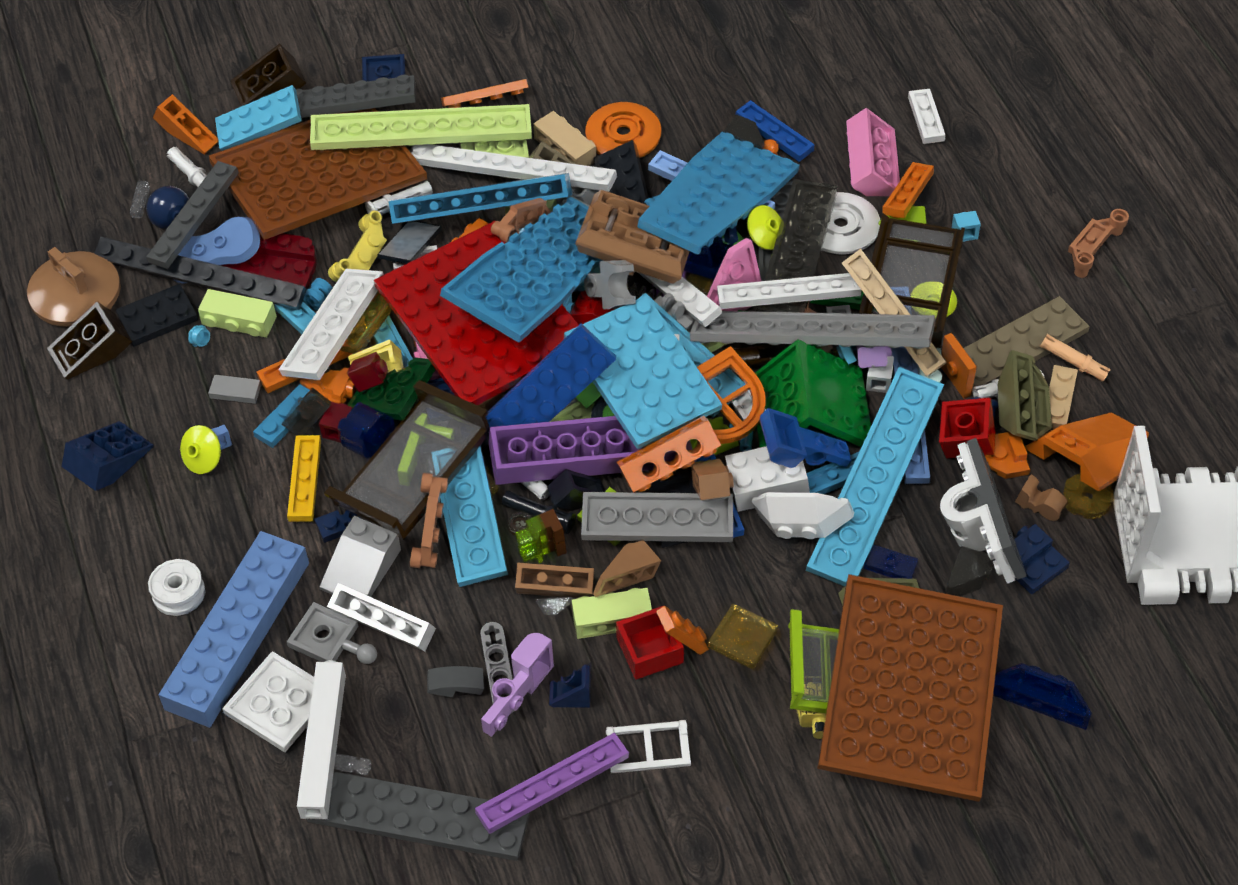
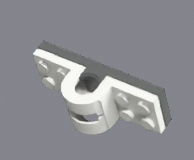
[940,438,1027,584]

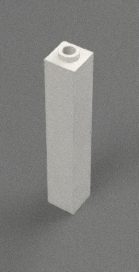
[297,660,346,819]

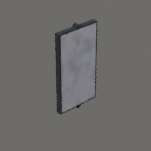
[377,221,442,264]

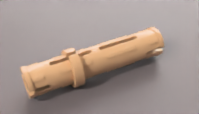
[1040,333,1110,382]

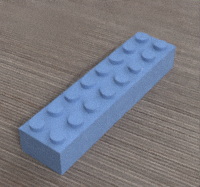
[159,531,309,728]

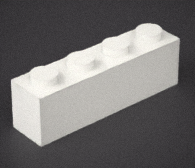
[327,583,436,652]

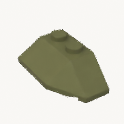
[997,350,1052,441]

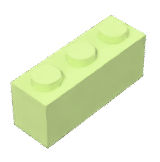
[198,289,277,338]
[572,588,652,639]

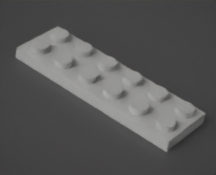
[581,492,733,542]

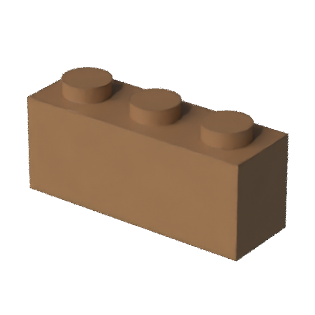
[515,563,595,598]

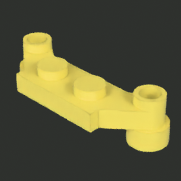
[328,210,387,282]

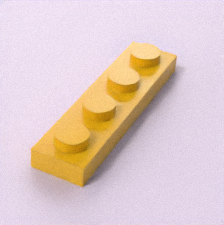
[287,435,321,522]

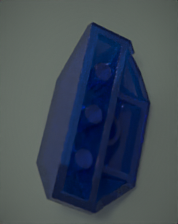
[993,663,1092,730]

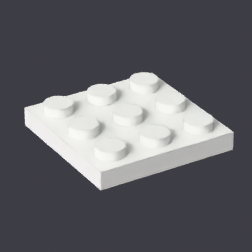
[222,651,314,752]

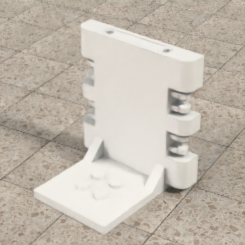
[1113,426,1238,605]

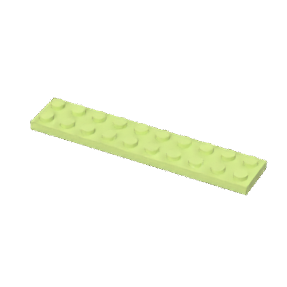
[310,104,532,150]

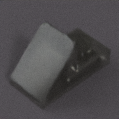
[282,387,331,436]

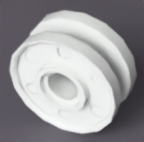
[148,559,206,616]

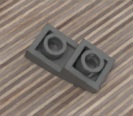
[427,666,484,697]

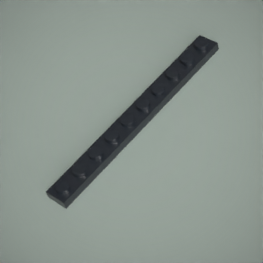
[94,237,307,310]

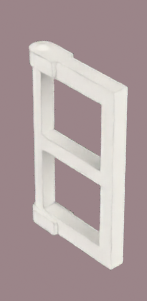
[606,720,691,773]

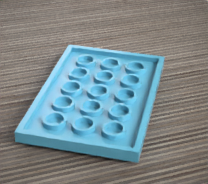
[564,295,722,450]

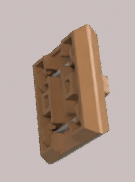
[575,190,690,284]

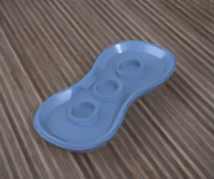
[173,217,260,283]

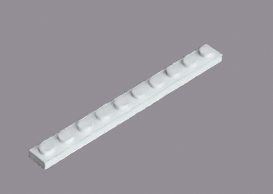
[410,144,617,192]

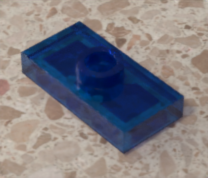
[863,544,918,579]

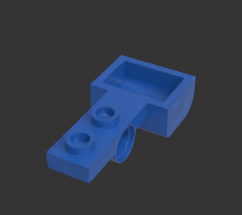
[759,408,852,468]

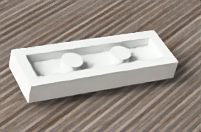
[908,89,945,144]

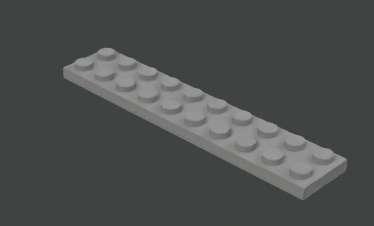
[690,311,935,349]

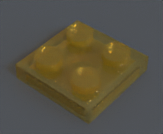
[708,604,778,669]

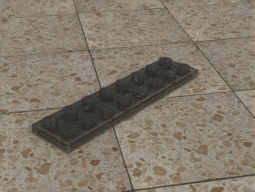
[756,179,838,313]

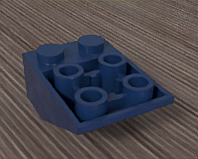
[62,421,153,491]

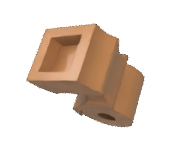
[1015,474,1068,521]

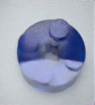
[338,402,394,459]

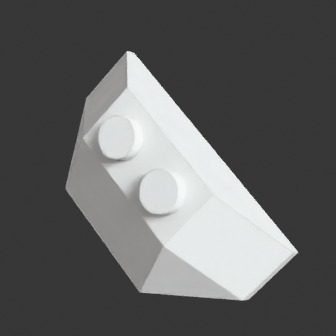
[752,492,854,539]

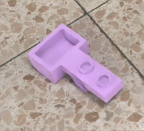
[481,633,554,737]

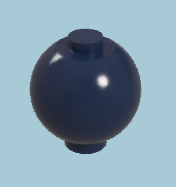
[146,186,190,230]

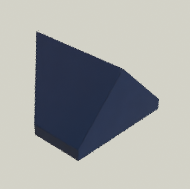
[549,662,591,708]

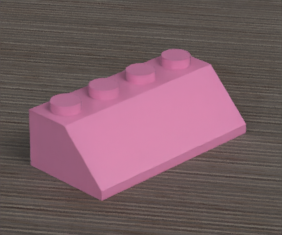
[846,108,900,196]

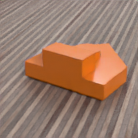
[985,432,1030,479]

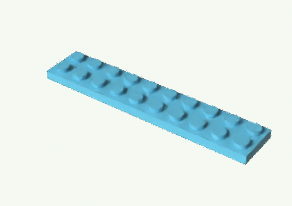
[806,367,944,586]

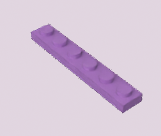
[475,732,629,834]

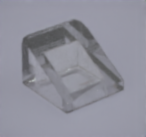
[535,597,573,615]

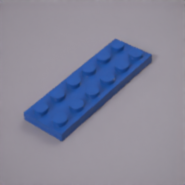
[485,323,616,427]

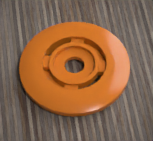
[585,102,661,158]

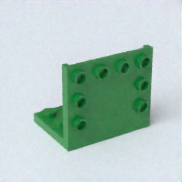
[755,339,871,448]

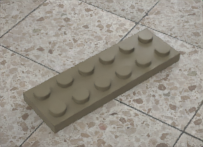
[963,296,1090,389]

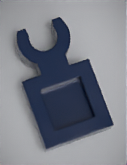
[315,510,360,543]

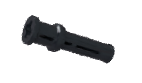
[502,490,576,534]

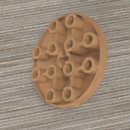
[27,247,121,326]

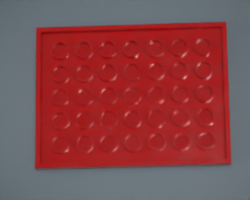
[374,221,579,405]

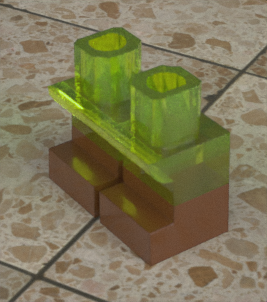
[515,509,567,564]

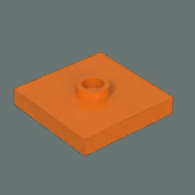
[941,333,977,399]

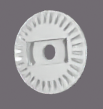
[804,192,880,254]

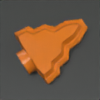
[300,367,357,404]

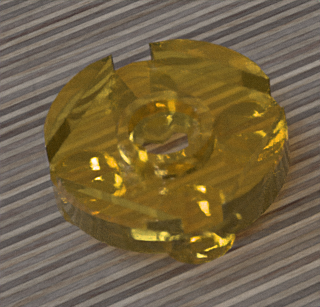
[1063,473,1114,519]

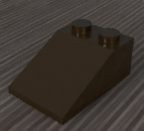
[230,43,306,106]
[47,302,132,380]

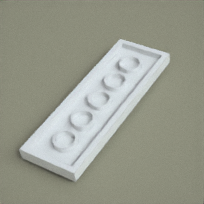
[279,269,384,380]

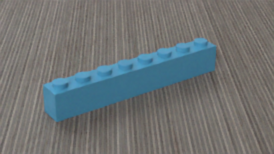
[388,173,572,224]

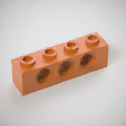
[617,416,721,493]

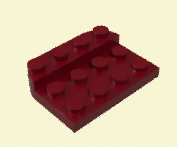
[221,233,317,289]

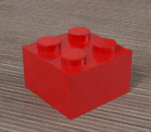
[616,606,684,680]

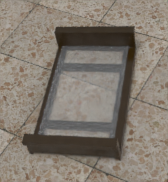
[859,213,965,348]
[324,380,490,540]

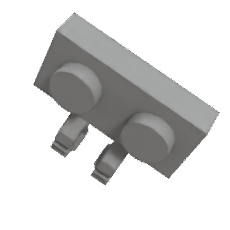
[654,293,694,333]

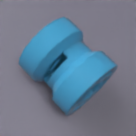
[303,278,333,310]

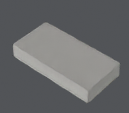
[208,375,261,404]

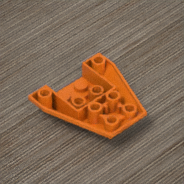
[1026,412,1149,492]

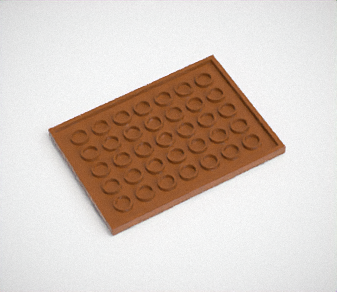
[209,108,427,240]
[817,574,1003,802]

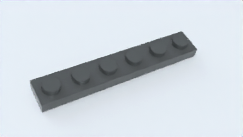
[146,161,239,269]

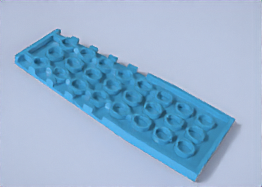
[637,132,800,254]
[440,197,602,343]

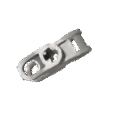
[584,260,636,309]

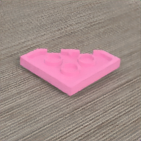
[707,238,761,311]

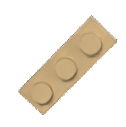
[1049,365,1078,429]

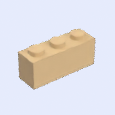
[533,111,597,166]

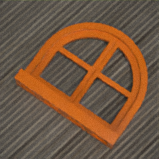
[697,346,765,444]

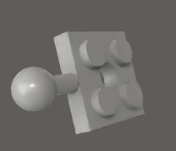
[287,602,377,664]

